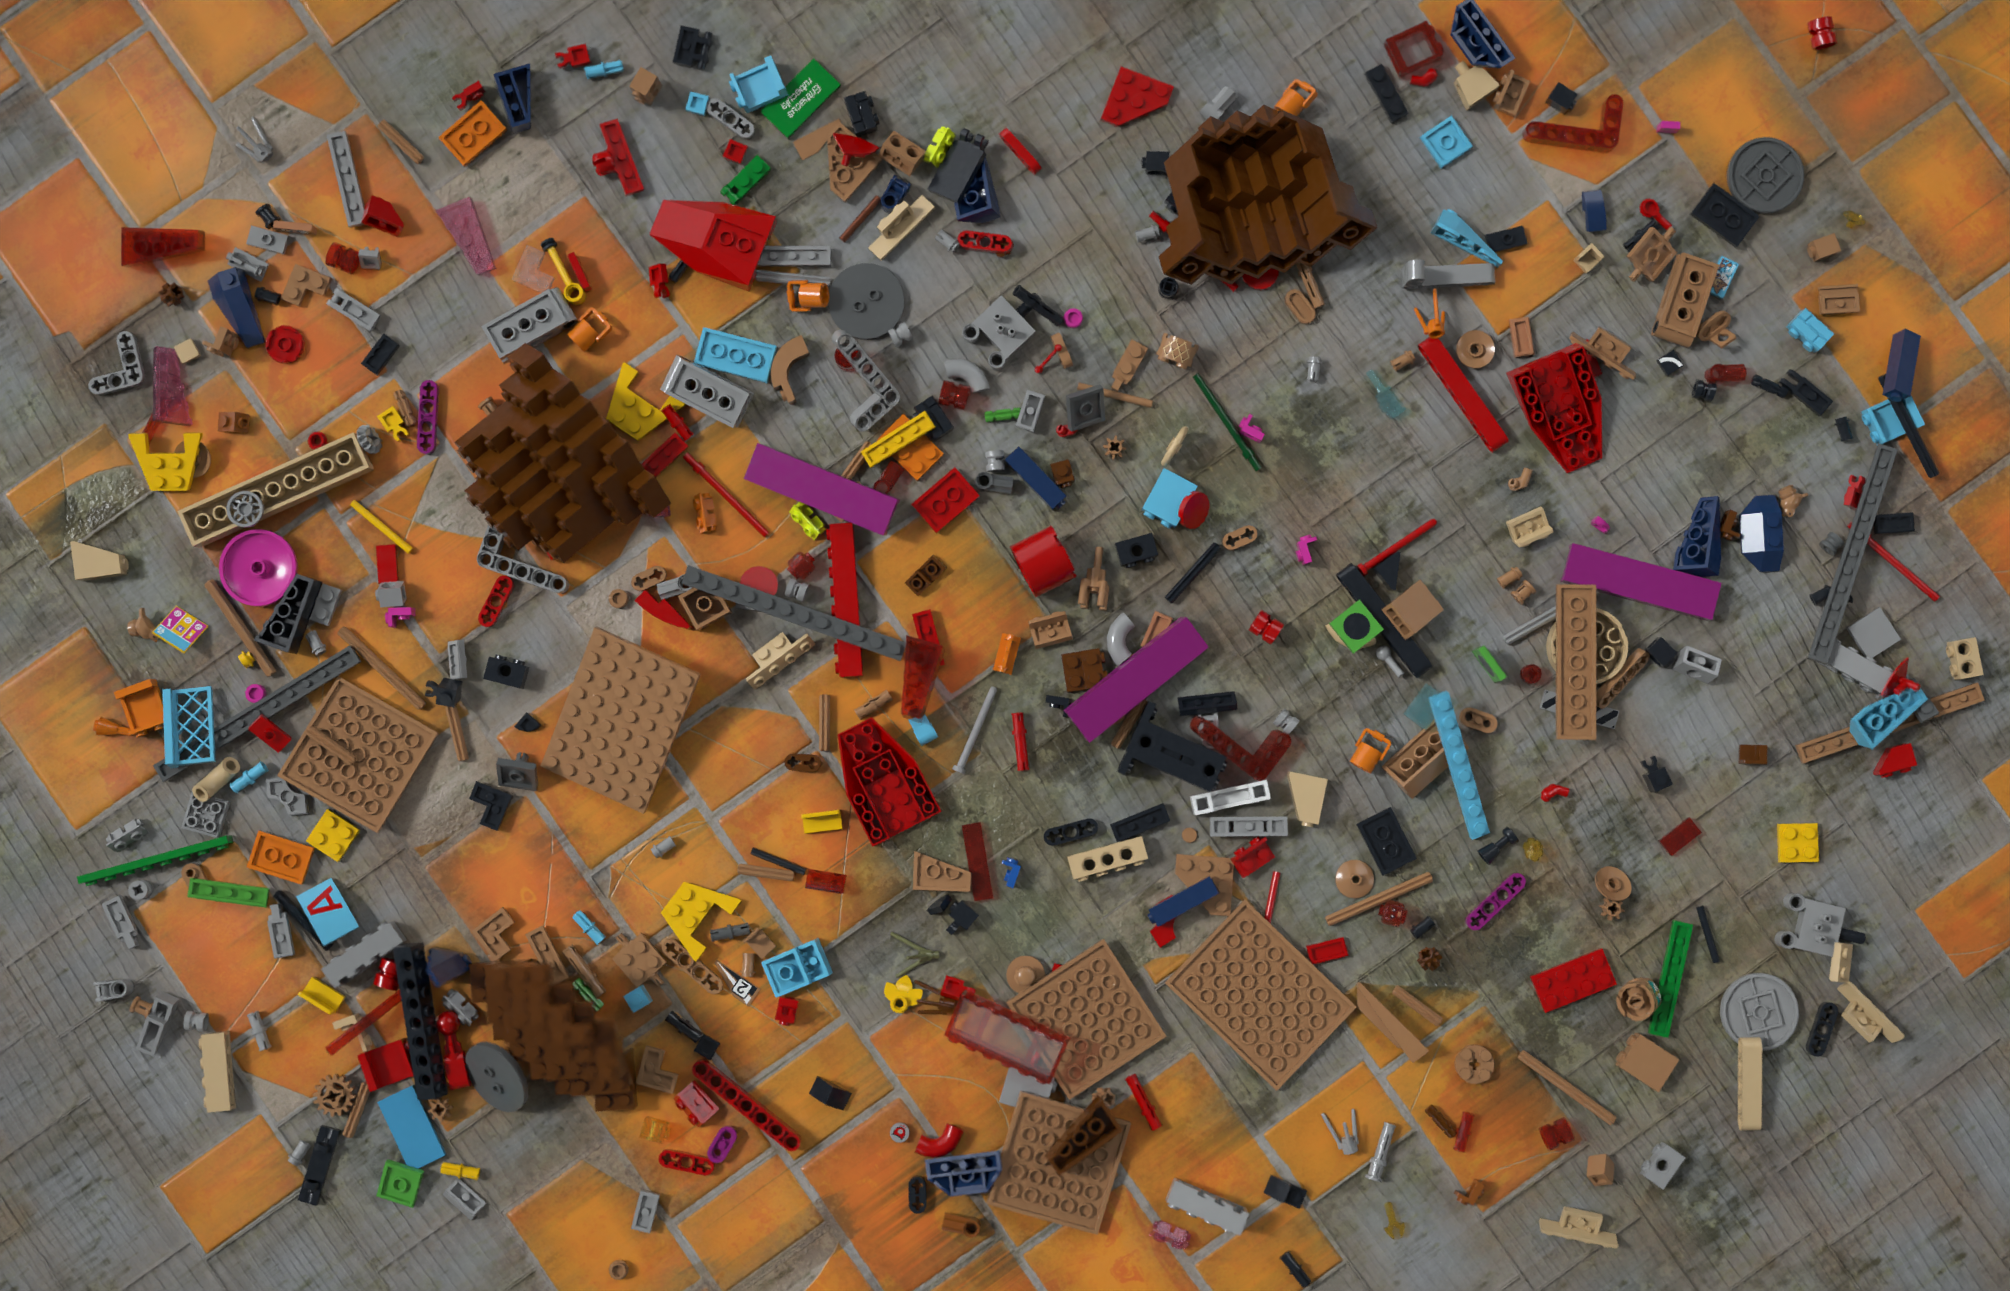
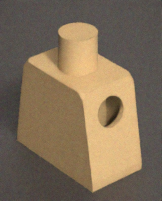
[1454,61,1500,110]

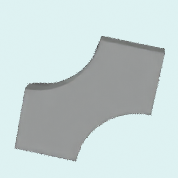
[266,778,309,815]

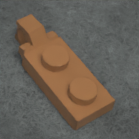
[1111,339,1148,392]

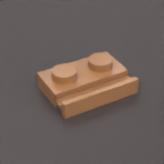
[1818,284,1860,315]

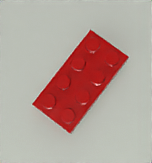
[1530,948,1617,1013]

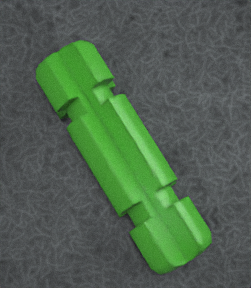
[985,408,1021,422]
[573,978,604,1012]

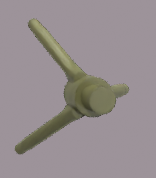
[890,932,939,978]

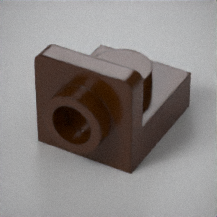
[1050,459,1075,489]
[1720,509,1741,541]

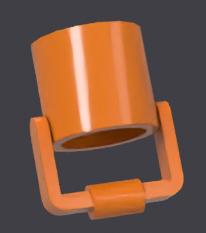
[1274,79,1318,116]
[787,280,829,312]
[567,308,612,353]
[1349,728,1391,774]

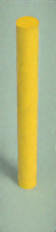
[350,500,413,554]

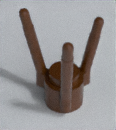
[914,980,955,1015]

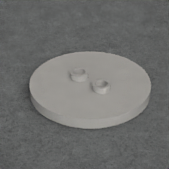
[1720,973,1799,1051]

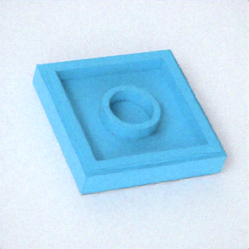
[1420,115,1473,169]

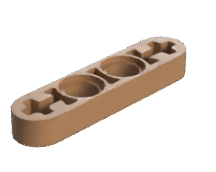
[1596,648,1650,709]
[662,938,724,994]

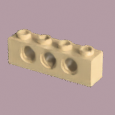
[1067,836,1148,882]

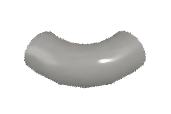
[944,359,990,393]
[1107,612,1135,666]

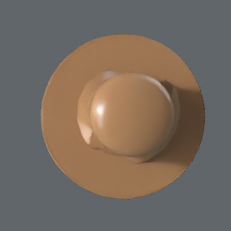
[1006,955,1045,993]

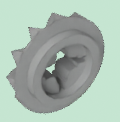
[357,425,382,454]

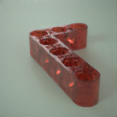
[1522,94,1623,153]
[1190,716,1292,781]

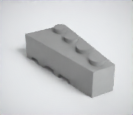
[1818,639,1894,700]
[321,921,407,988]
[1166,1178,1249,1236]

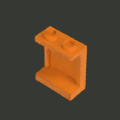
[114,679,164,738]

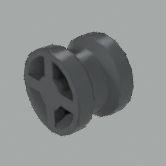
[1819,532,1845,556]

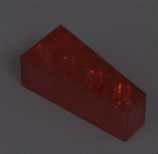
[121,227,205,267]
[901,635,945,723]

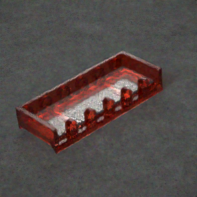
[944,989,1071,1084]

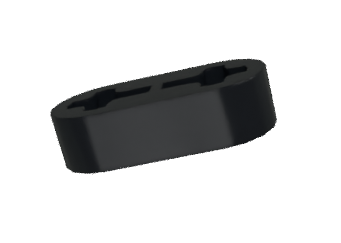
[908,1175,927,1214]

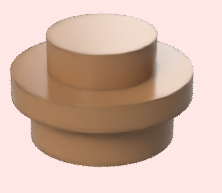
[609,1260,629,1280]

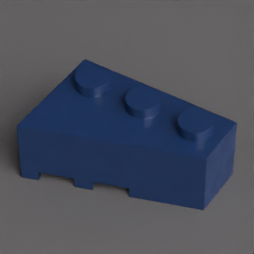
[493,63,531,134]

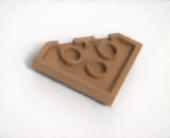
[827,122,883,203]
[1175,854,1234,916]

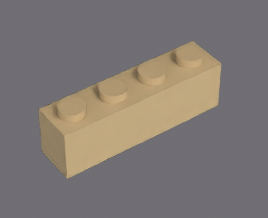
[199,1031,236,1113]

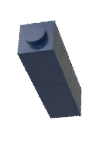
[1882,328,1921,402]
[1005,446,1066,511]
[1147,876,1219,927]

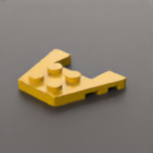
[606,362,686,441]
[128,432,203,491]
[661,882,742,962]

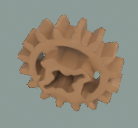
[312,1074,357,1117]

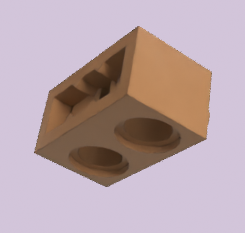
[629,67,662,105]
[878,131,926,176]

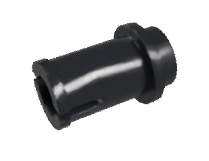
[254,287,281,306]
[1834,416,1853,441]
[1410,916,1436,939]

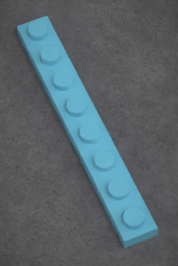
[1428,691,1490,840]

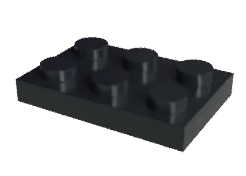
[1690,183,1760,248]
[1356,807,1417,876]

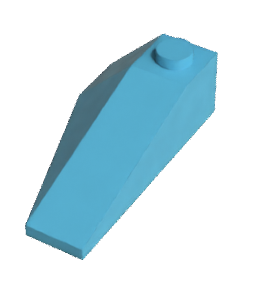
[1431,209,1503,268]
[1849,688,1928,749]

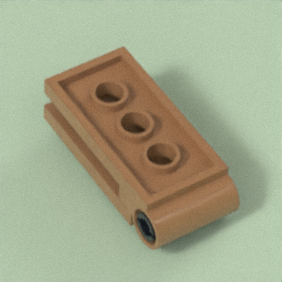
[1651,252,1719,348]

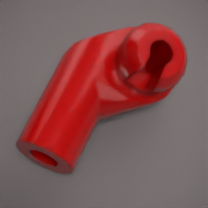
[1410,68,1438,87]
[1056,424,1077,437]
[1541,784,1569,802]

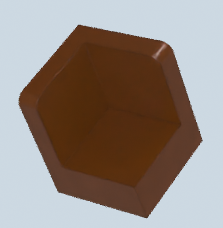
[1739,744,1767,764]

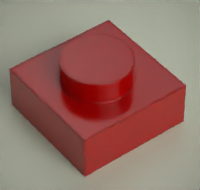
[723,139,748,165]

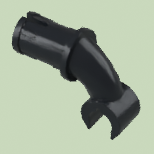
[1809,585,1853,605]

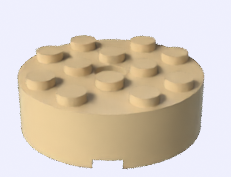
[1546,608,1628,684]

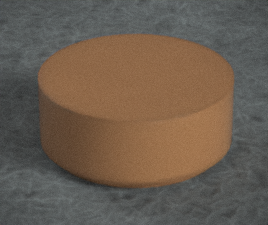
[609,589,629,609]

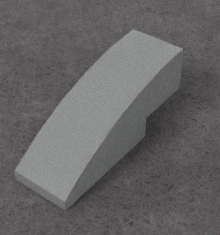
[136,991,180,1057]

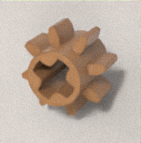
[1102,436,1126,460]
[1599,898,1625,921]
[1092,1087,1115,1111]
[428,1097,453,1122]

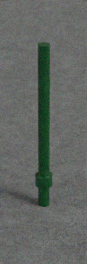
[1193,373,1262,472]

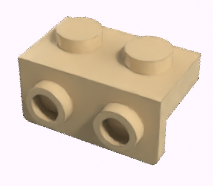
[1506,507,1554,547]
[1829,942,1853,983]

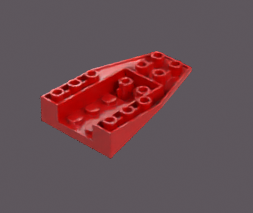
[649,200,777,292]
[1506,343,1602,473]
[837,717,942,847]

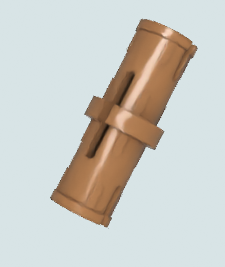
[854,689,893,720]

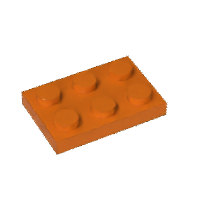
[438,100,507,167]
[876,414,944,481]
[247,830,315,885]

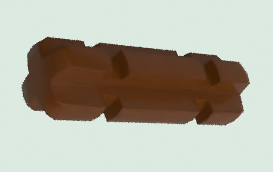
[1425,1104,1457,1138]

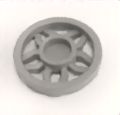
[226,491,264,527]

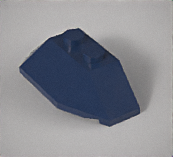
[1450,0,1515,69]
[1739,495,1784,572]
[925,1150,1002,1196]

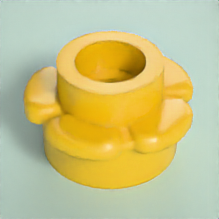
[238,651,255,669]

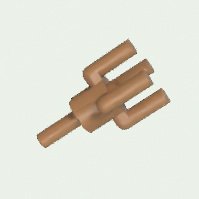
[1078,547,1109,611]

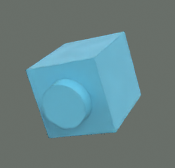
[623,985,653,1013]

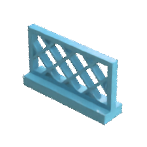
[162,686,215,768]

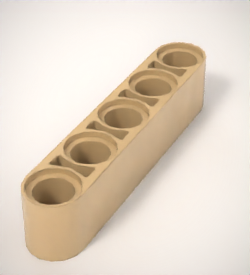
[1738,1037,1762,1131]

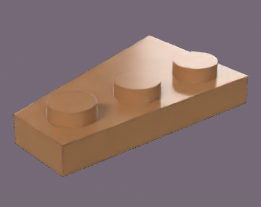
[913,851,972,892]

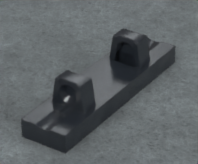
[298,1125,341,1206]

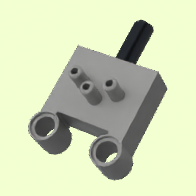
[962,293,1041,371]
[1775,893,1866,957]

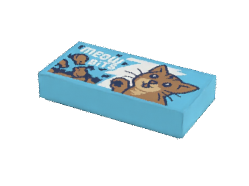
[1710,256,1739,299]

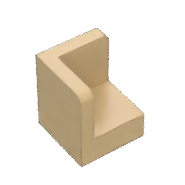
[1573,243,1604,274]

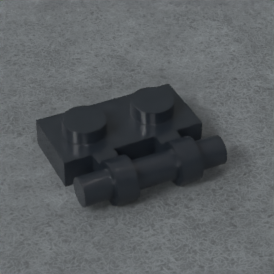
[673,25,713,71]

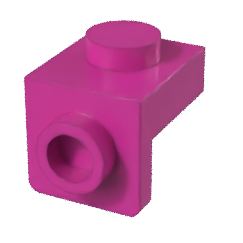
[1296,535,1317,565]

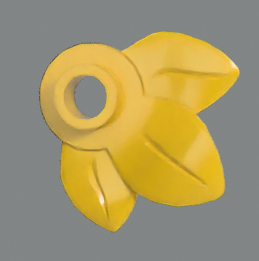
[884,975,923,1013]

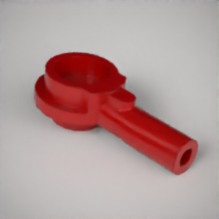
[1639,199,1672,231]

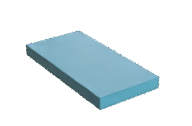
[694,327,777,384]

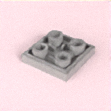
[1846,607,1901,658]
[181,792,231,838]

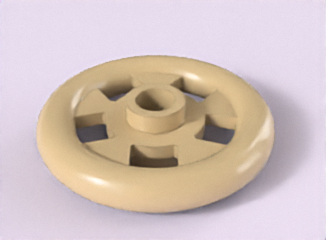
[1161,426,1189,467]

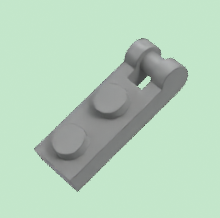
[326,288,381,332]

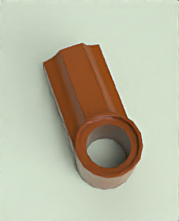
[942,1212,981,1238]

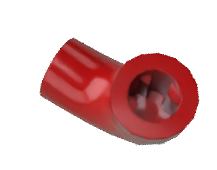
[914,1123,965,1158]

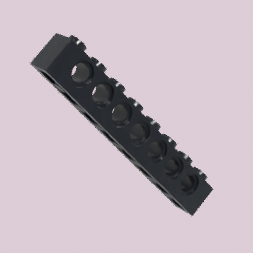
[393,942,448,1100]

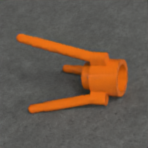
[1414,288,1445,339]

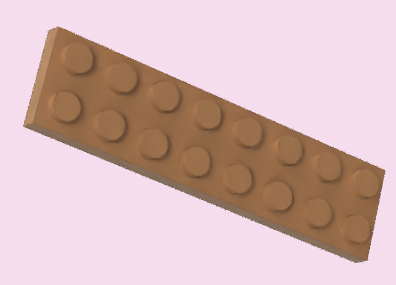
[1556,584,1596,740]

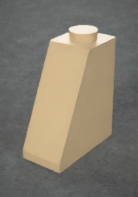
[70,541,129,581]
[1287,771,1328,827]

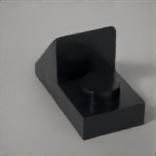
[1263,1175,1307,1209]

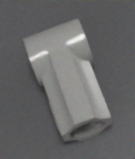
[1200,86,1237,120]
[657,574,693,600]

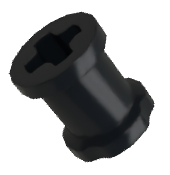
[255,203,281,229]

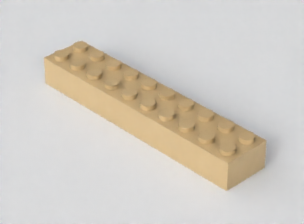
[177,432,374,548]

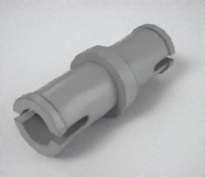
[247,1011,271,1052]

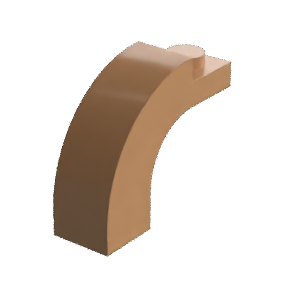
[771,335,810,405]

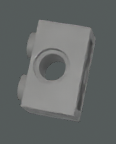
[1673,645,1722,684]
[1640,1142,1685,1190]

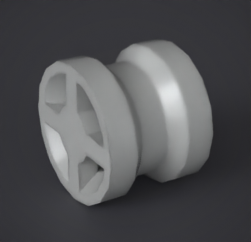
[128,880,152,900]

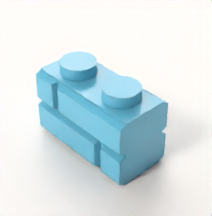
[1786,308,1834,353]

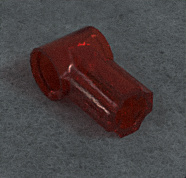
[1704,364,1747,384]
[873,460,905,495]

